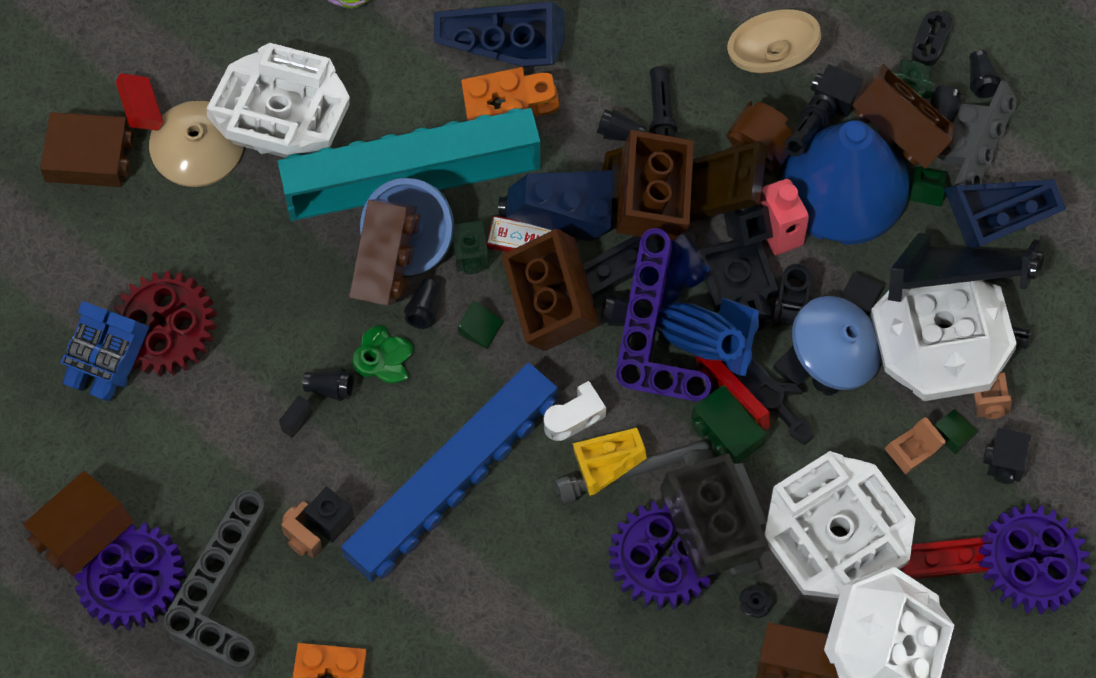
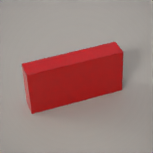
[115,73,163,131]

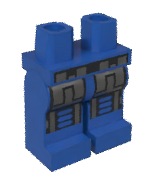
[61,301,149,401]

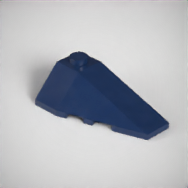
[434,2,564,67]

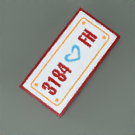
[486,215,551,252]

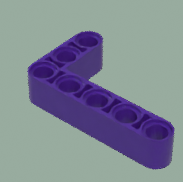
[616,228,713,402]

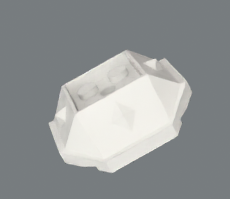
[207,43,350,158]
[871,280,1016,401]
[764,451,916,598]
[824,567,954,678]

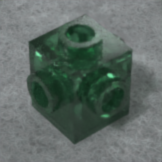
[892,60,935,99]

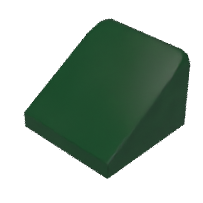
[910,167,947,207]
[458,301,503,349]
[934,410,979,455]

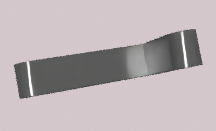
[164,490,267,675]

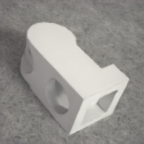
[544,381,606,441]

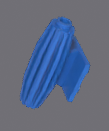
[657,298,759,376]

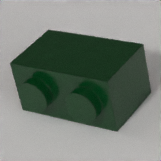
[691,385,766,465]

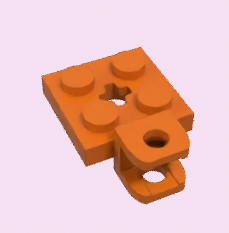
[461,67,560,121]
[292,643,367,678]

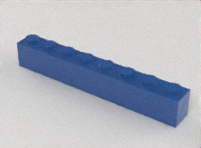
[341,362,558,582]

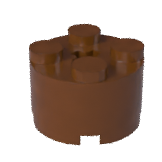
[726,101,796,175]

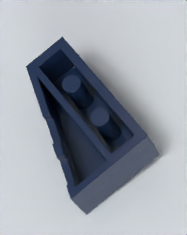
[506,170,614,241]
[944,179,1066,248]

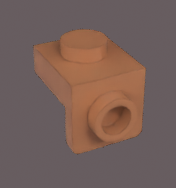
[973,372,1012,419]
[885,417,946,475]
[281,501,323,559]

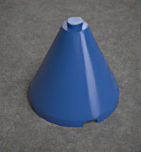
[781,121,909,245]

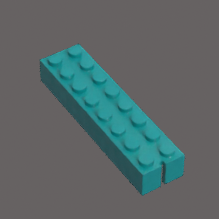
[277,108,541,221]

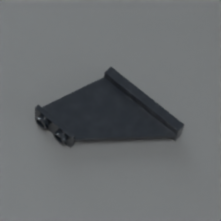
[888,233,1044,302]

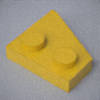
[573,427,647,496]

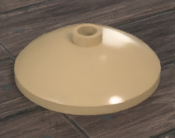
[727,9,821,74]
[149,101,244,187]

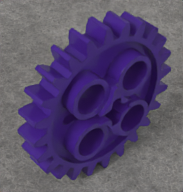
[608,500,719,610]
[978,504,1090,614]
[74,523,186,631]

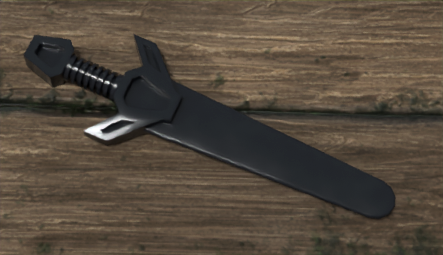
[699,306,814,445]

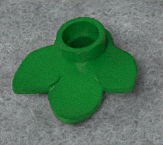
[352,325,414,383]

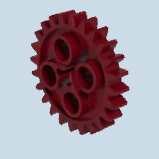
[113,270,218,377]

